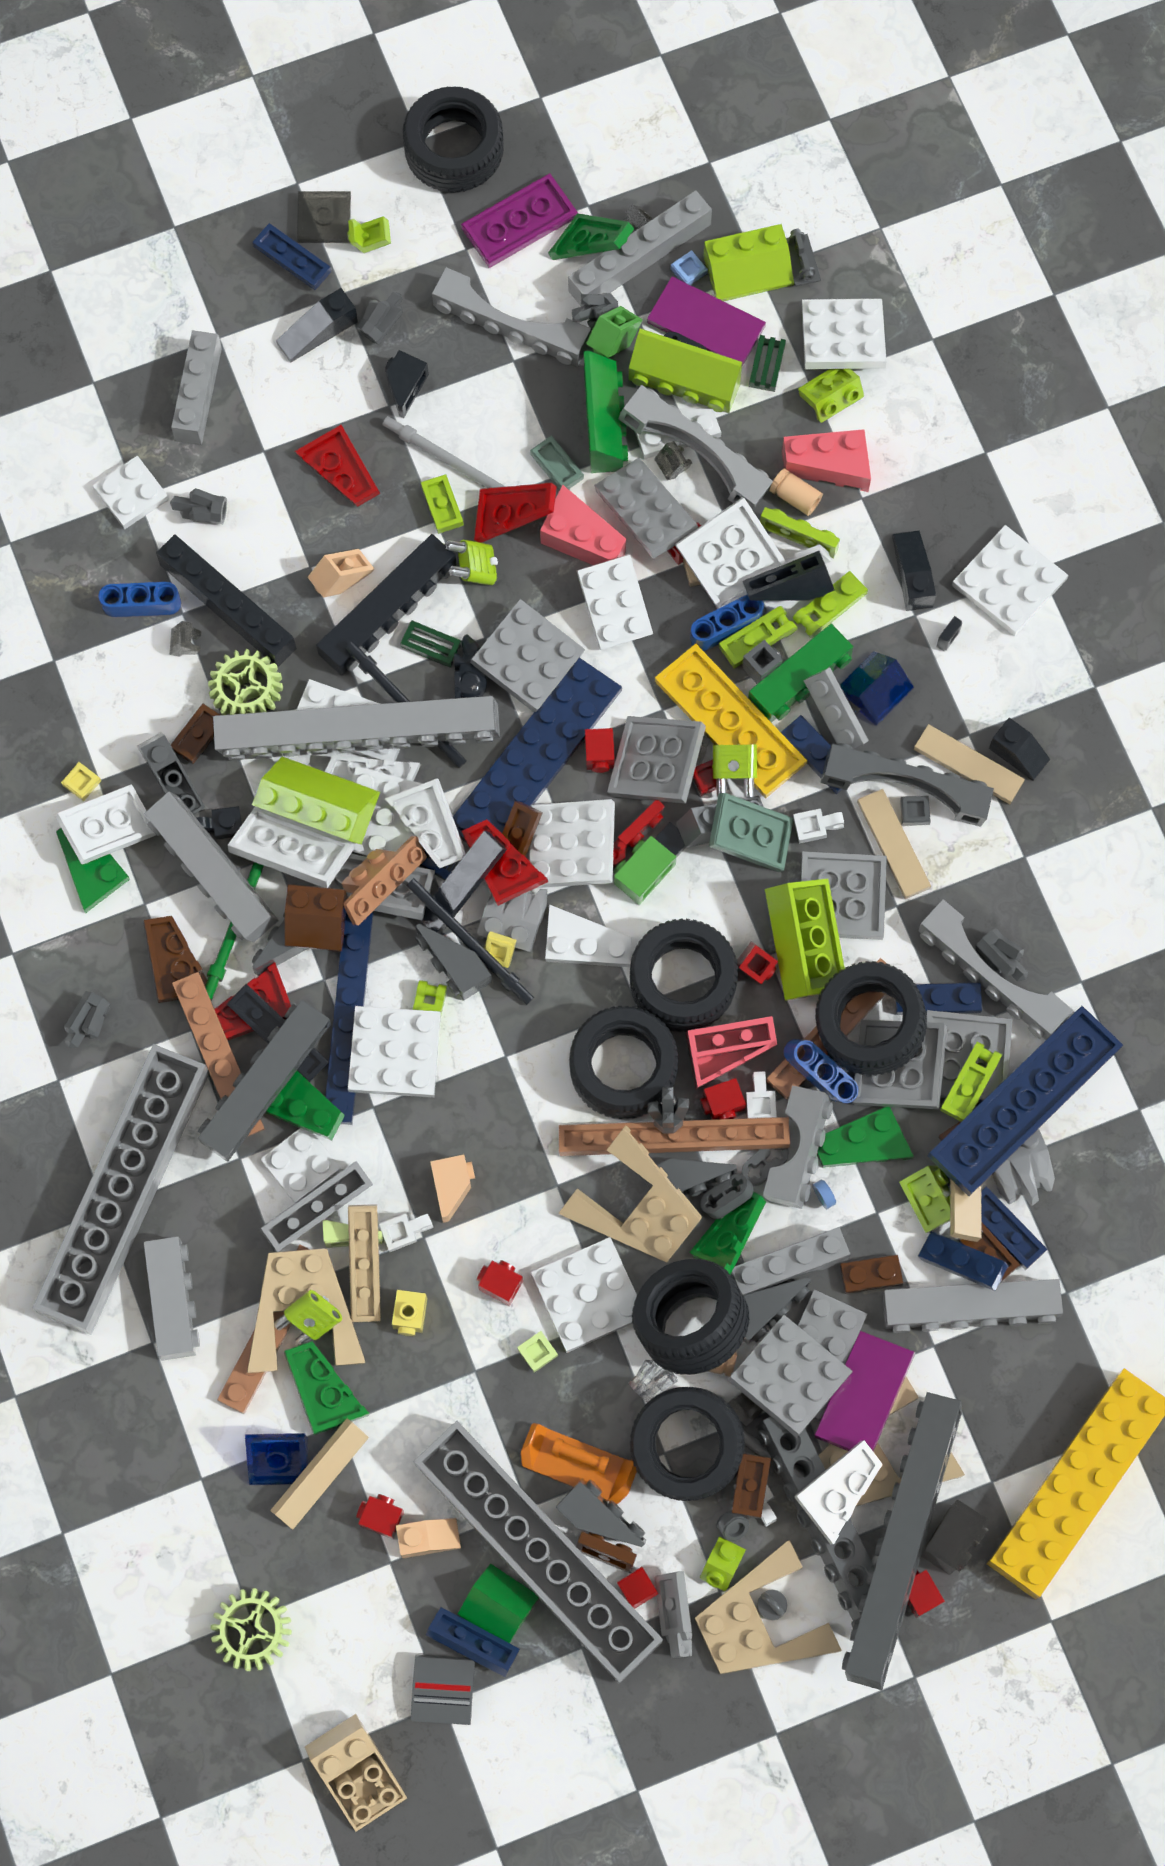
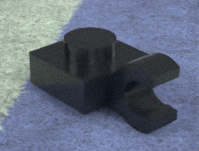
[196,806,242,840]

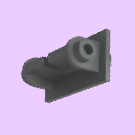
[786,228,821,287]

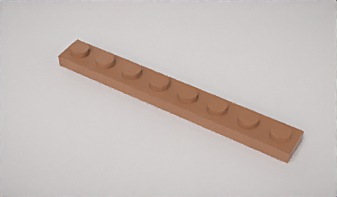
[559,1117,790,1156]

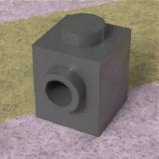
[742,640,783,684]

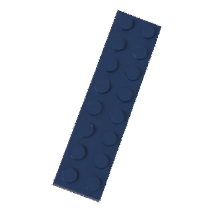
[453,657,622,843]
[928,1006,1123,1197]

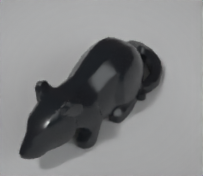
[454,634,487,699]

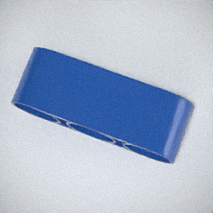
[99,582,181,617]
[690,594,764,651]
[784,1039,859,1103]

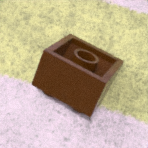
[285,885,348,952]

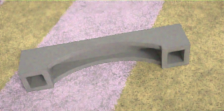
[432,267,591,367]
[618,385,773,511]
[918,899,1073,1040]

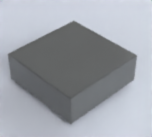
[900,795,931,826]

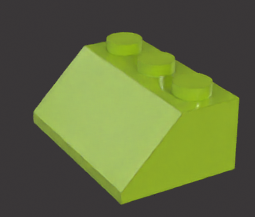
[703,224,794,301]

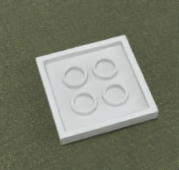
[802,299,886,369]
[675,497,787,609]
[952,525,1068,636]
[352,766,422,856]
[530,799,615,888]
[348,1006,441,1097]
[531,1237,637,1353]

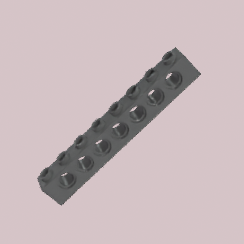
[756,1417,903,1628]

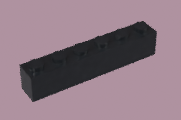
[156,534,297,667]
[316,534,457,676]

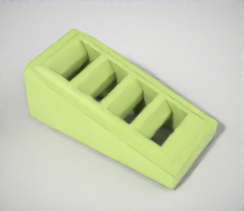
[323,1220,384,1248]

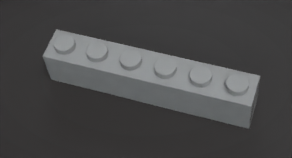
[568,190,712,306]
[144,791,279,942]
[882,1279,1063,1334]

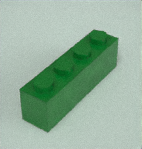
[748,623,854,723]

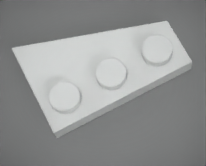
[635,408,721,459]
[325,754,421,781]
[385,779,466,868]
[545,905,632,967]
[794,1440,882,1544]

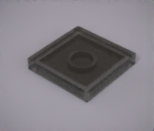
[297,191,351,243]

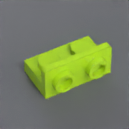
[798,369,864,423]
[899,1165,950,1233]

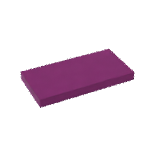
[461,173,578,268]
[647,276,766,366]
[815,1331,915,1452]

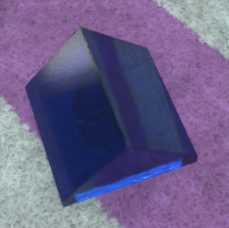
[840,651,914,726]
[245,1433,308,1485]

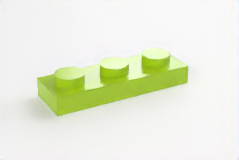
[760,507,840,559]

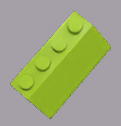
[629,328,742,413]
[252,756,380,845]
[765,879,845,1001]

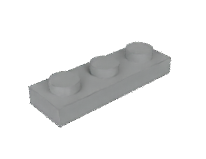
[804,667,869,749]

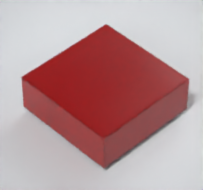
[693,759,727,796]
[617,1567,659,1609]

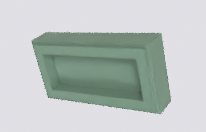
[530,435,584,490]

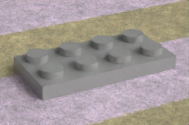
[594,458,698,559]
[314,854,435,920]
[798,1290,867,1421]

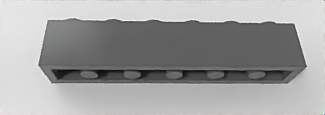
[198,1000,331,1162]

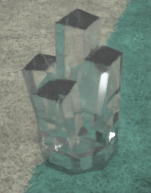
[628,1360,678,1403]

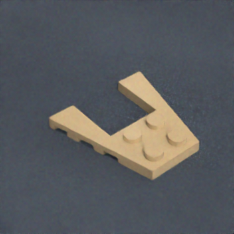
[559,1125,702,1262]
[247,1248,365,1373]
[818,1377,965,1507]
[695,1540,842,1674]

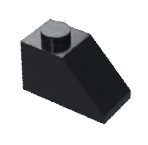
[385,350,429,418]
[989,717,1050,781]

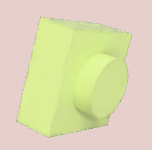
[517,1331,558,1373]

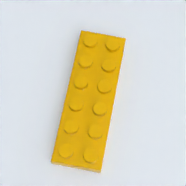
[655,644,807,799]

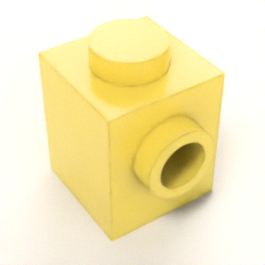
[392,1290,427,1336]

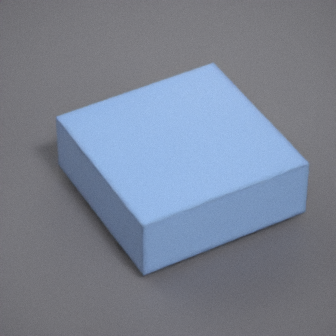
[670,250,708,285]

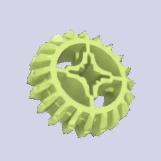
[208,648,283,715]
[211,1588,292,1671]

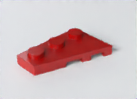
[295,425,381,507]
[474,483,557,543]
[462,819,549,906]
[214,962,291,1041]

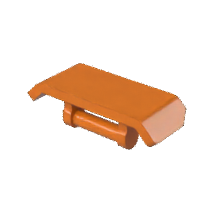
[521,1423,637,1504]

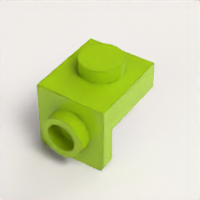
[347,216,391,253]
[700,1536,746,1591]

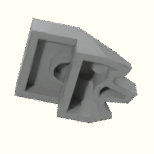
[477,889,548,952]
[993,1129,1055,1206]

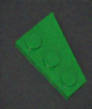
[548,213,634,260]
[56,828,130,913]
[265,1071,345,1141]
[817,1107,914,1168]
[689,1191,766,1275]
[284,1342,369,1435]

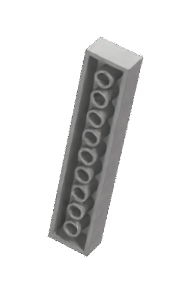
[213,696,500,761]
[33,1044,210,1335]
[413,1421,663,1684]

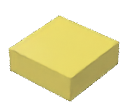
[61,762,101,802]
[484,931,517,968]

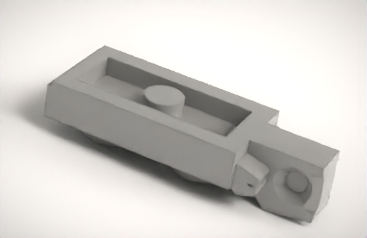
[655,1571,692,1658]

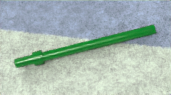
[205,862,264,1001]

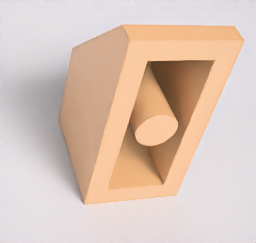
[308,549,374,598]
[430,1155,475,1223]
[396,1518,461,1558]

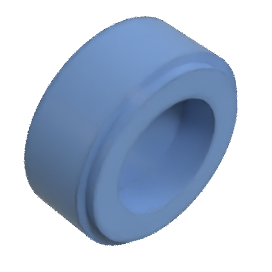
[812,1179,836,1210]

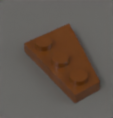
[144,916,215,1003]

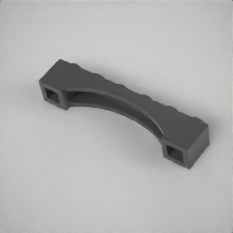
[820,743,994,827]

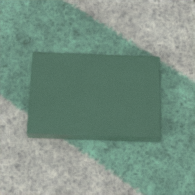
[709,792,794,872]

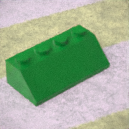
[584,351,628,473]

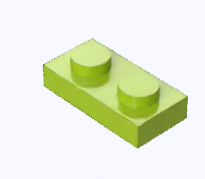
[421,474,464,534]

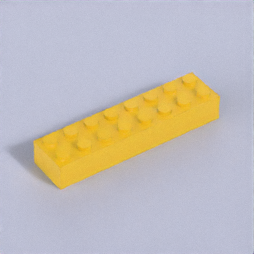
[987,1368,1165,1600]

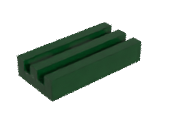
[749,335,786,392]
[400,620,462,668]

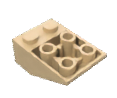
[305,1714,407,1832]

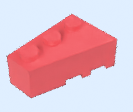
[782,429,871,492]
[540,485,626,565]
[686,1016,777,1089]

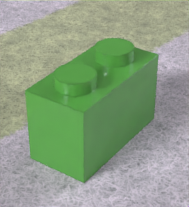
[586,306,643,358]
[613,836,676,905]

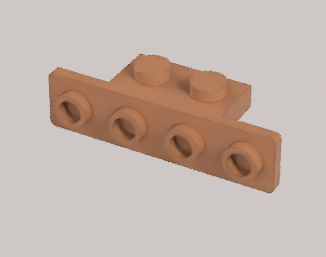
[341,836,427,925]

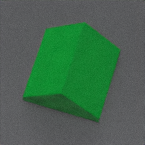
[458,1563,539,1643]

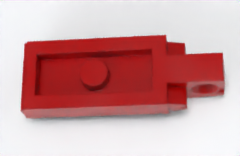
[613,800,665,867]

